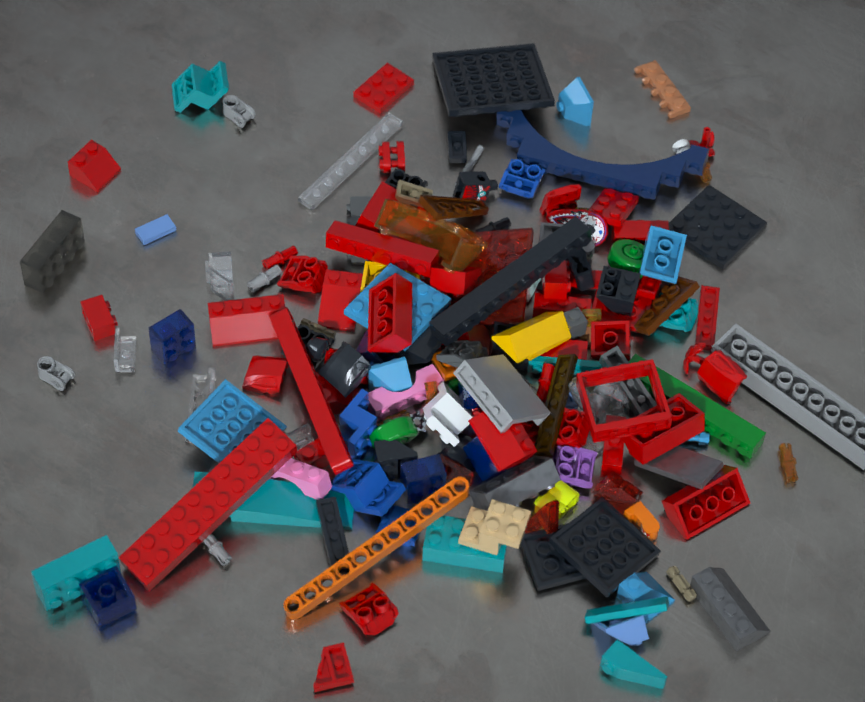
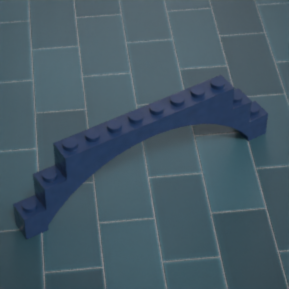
[497,110,709,200]

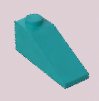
[600,639,668,689]

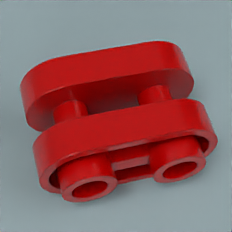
[379,141,405,173]

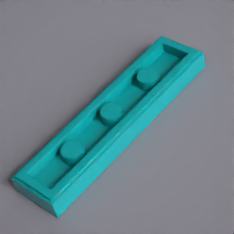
[585,596,669,624]

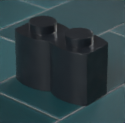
[568,248,595,291]

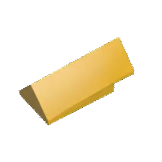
[492,311,571,363]

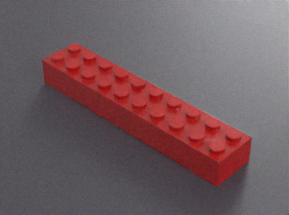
[119,418,297,592]

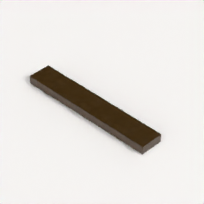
[534,354,578,456]

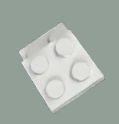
[423,381,474,447]

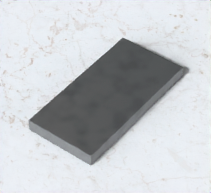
[634,446,723,489]

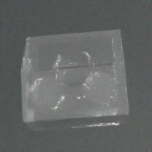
[205,251,234,301]

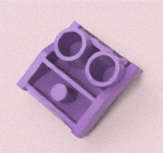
[552,445,597,488]

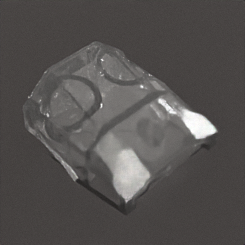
[568,382,609,424]
[593,382,630,419]

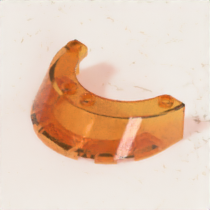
[374,199,488,274]

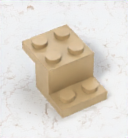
[458,499,531,555]

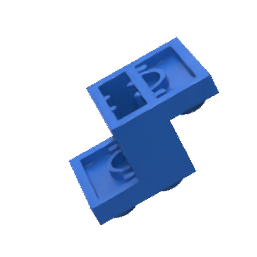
[339,389,378,460]
[330,459,406,516]

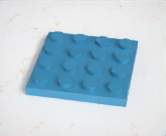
[344,263,451,351]
[177,379,287,463]

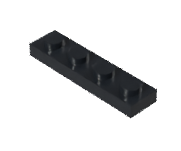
[315,497,350,575]

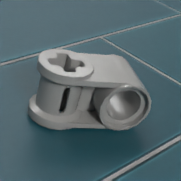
[223,95,256,128]
[37,356,75,391]

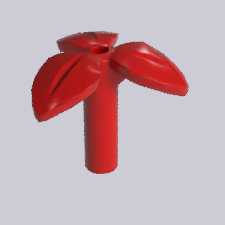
[689,127,715,157]
[683,345,705,375]

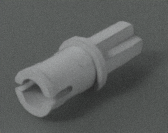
[247,265,282,293]
[203,534,232,566]

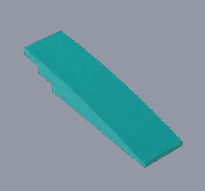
[192,471,354,530]

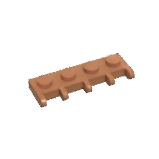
[634,60,691,119]

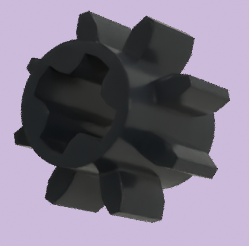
[408,409,427,435]

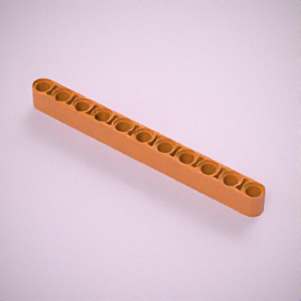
[284,477,469,620]

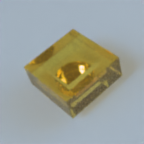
[581,309,601,327]

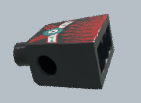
[453,171,498,202]

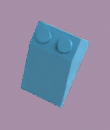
[640,225,687,284]

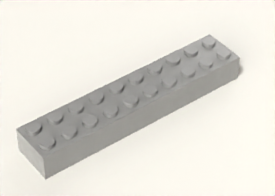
[710,324,865,470]

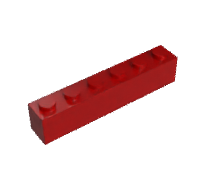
[325,220,439,278]

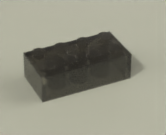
[20,210,85,293]

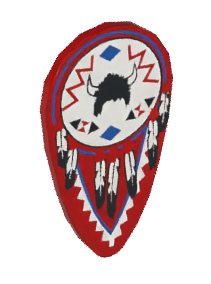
[546,209,608,247]

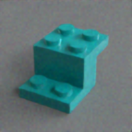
[171,61,229,113]

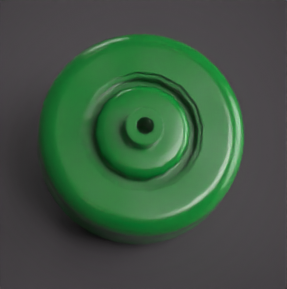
[607,239,644,278]
[369,416,418,448]

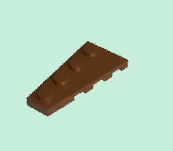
[418,195,489,220]
[634,276,700,336]

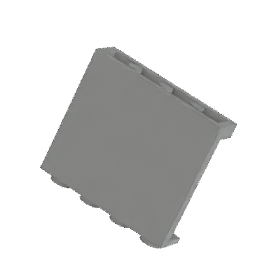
[453,355,551,433]

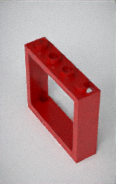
[576,359,672,443]

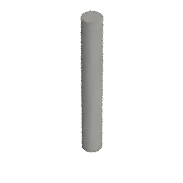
[455,145,484,185]

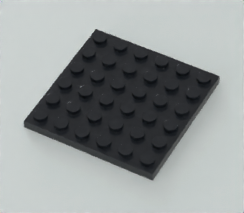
[432,43,555,117]

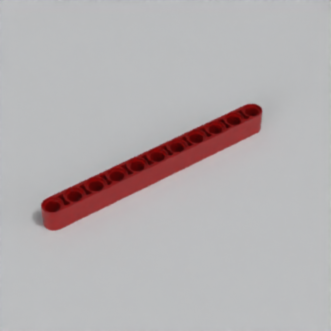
[270,307,354,475]

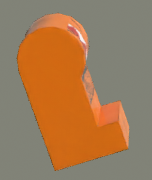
[624,501,660,541]

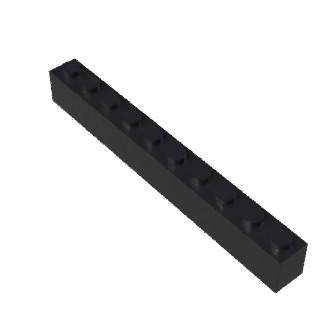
[429,216,592,347]

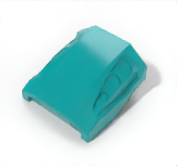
[659,292,698,332]

